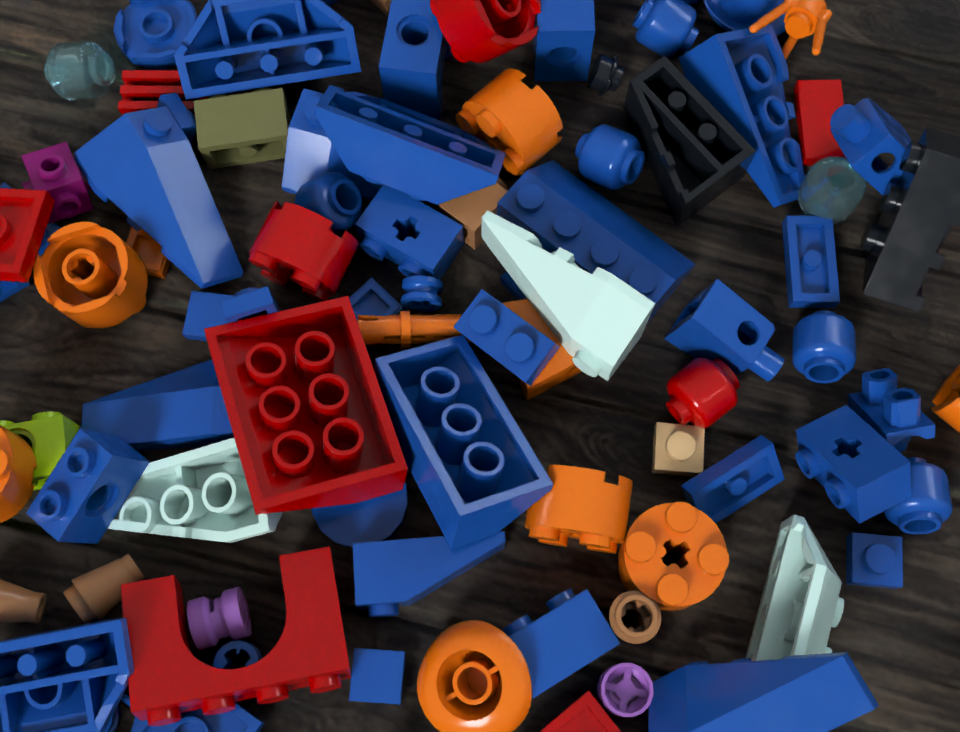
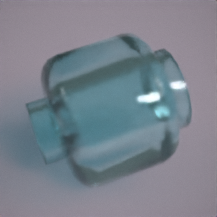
[44,40,115,100]
[798,156,866,224]

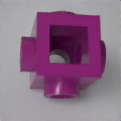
[21,142,94,224]

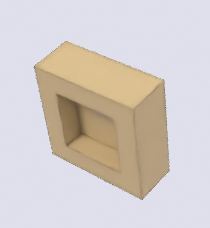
[652,422,705,477]

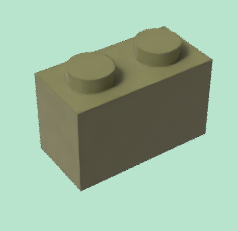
[194,88,291,170]

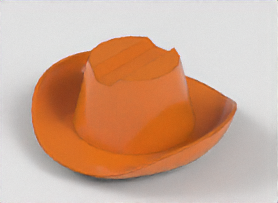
[417,620,532,732]

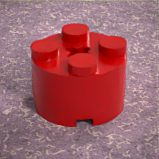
[430,0,541,63]
[248,201,359,302]

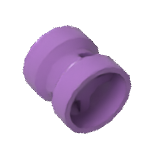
[187,586,252,650]
[596,663,654,717]

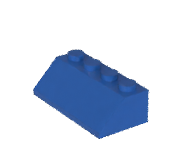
[497,160,695,325]
[374,335,553,550]

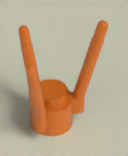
[749,0,832,60]

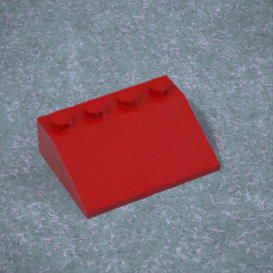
[204,296,408,515]

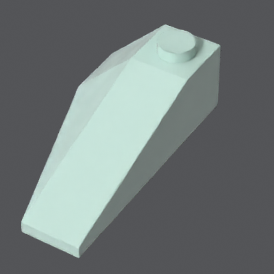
[481,210,656,381]
[108,438,283,543]

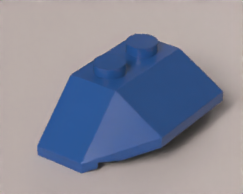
[174,0,361,100]
[314,85,506,205]
[0,618,134,732]

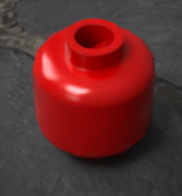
[666,357,740,429]

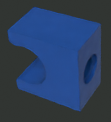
[379,0,452,120]
[533,0,595,81]

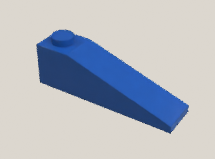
[648,652,879,732]

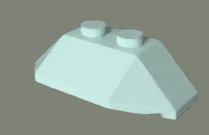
[746,514,844,661]

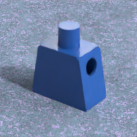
[830,98,912,196]
[664,279,785,382]

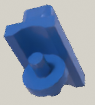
[848,368,936,452]

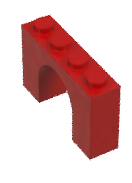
[121,546,351,726]

